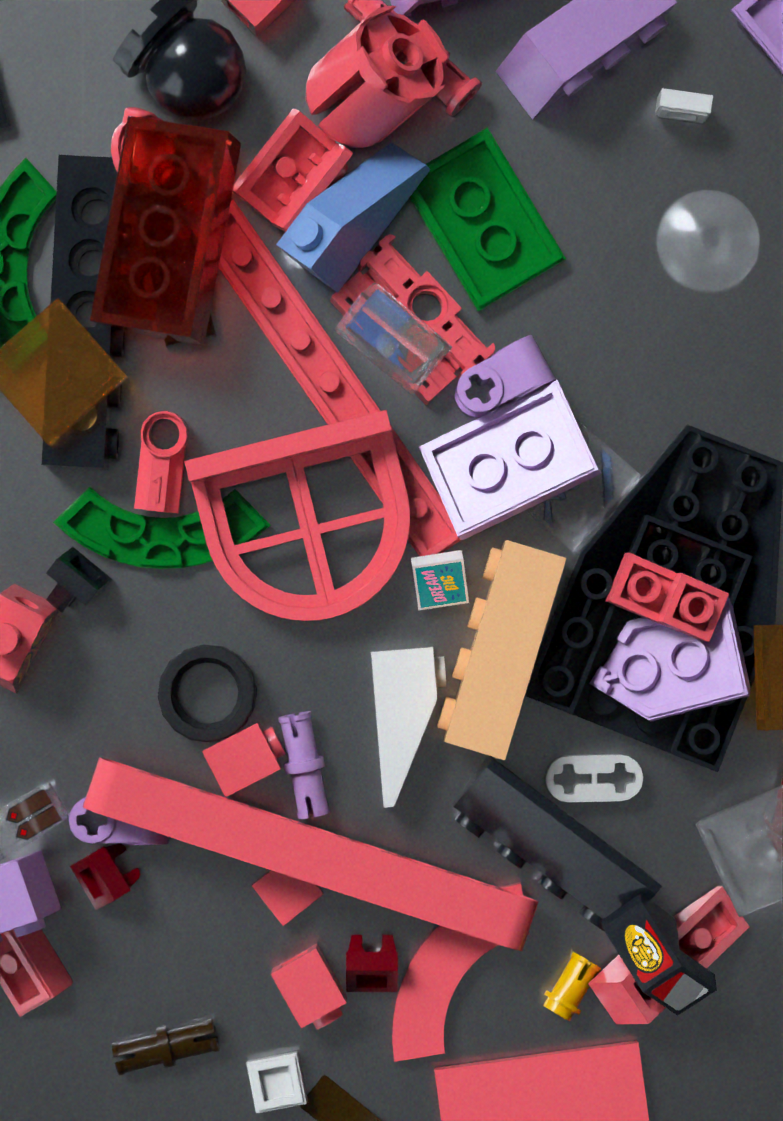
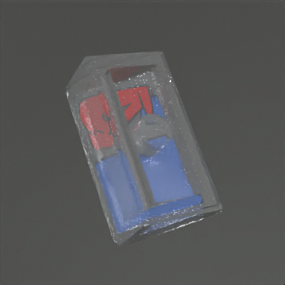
[334,283,452,396]

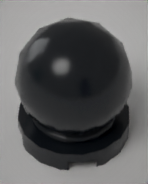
[113,0,247,120]

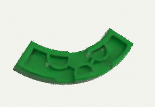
[0,158,57,375]
[53,487,271,569]

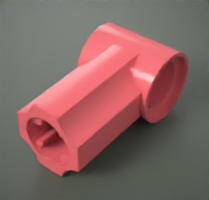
[134,411,189,513]

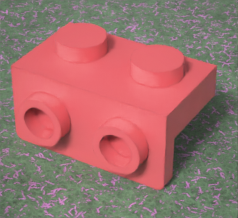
[230,109,353,232]

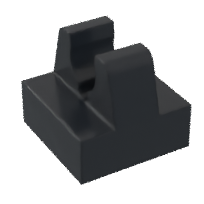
[46,547,112,613]

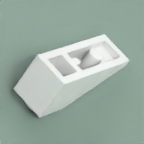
[371,647,446,808]

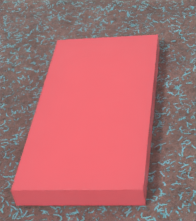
[434,1040,649,1121]

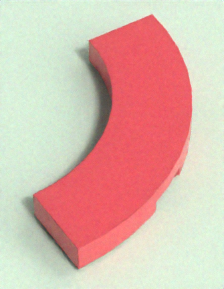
[392,882,530,1062]

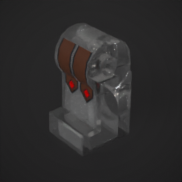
[0,781,69,860]

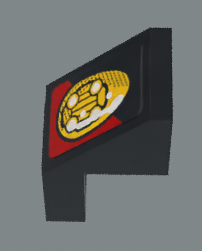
[602,894,717,1016]

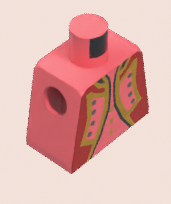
[0,584,59,693]

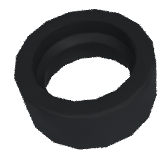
[158,644,257,742]

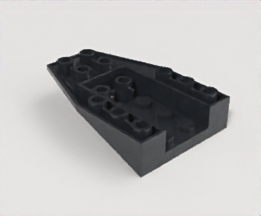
[525,424,783,772]

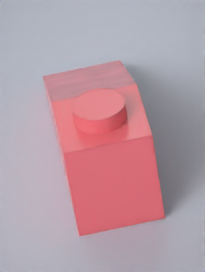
[588,886,750,1024]

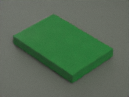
[409,127,566,313]

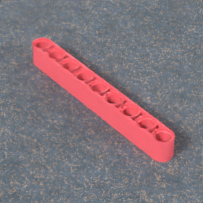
[83,757,539,951]

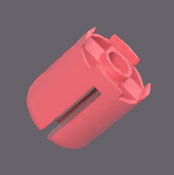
[305,6,448,148]

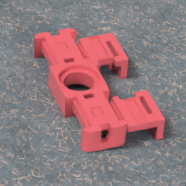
[330,234,495,405]

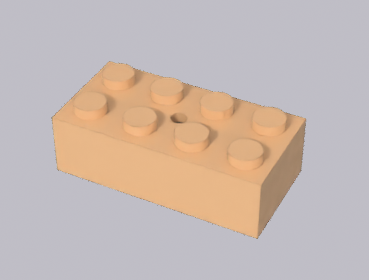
[437,540,567,760]

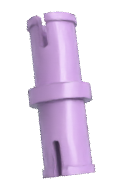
[278,711,330,819]

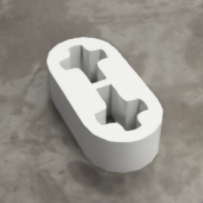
[544,754,644,802]

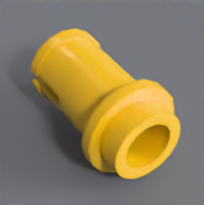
[543,952,602,1022]

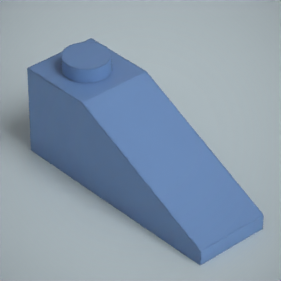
[276,142,431,293]

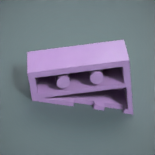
[495,0,677,120]

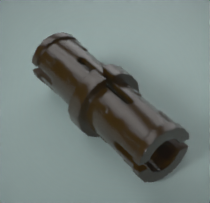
[112,1018,220,1076]

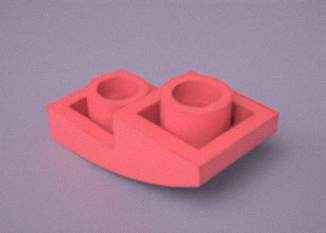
[605,553,729,642]

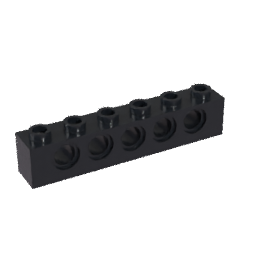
[41,155,133,470]

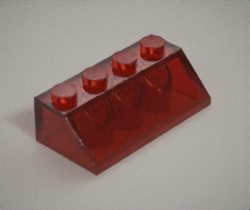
[90,116,241,345]

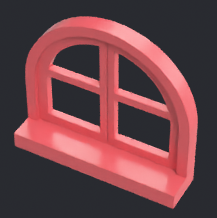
[184,410,410,621]

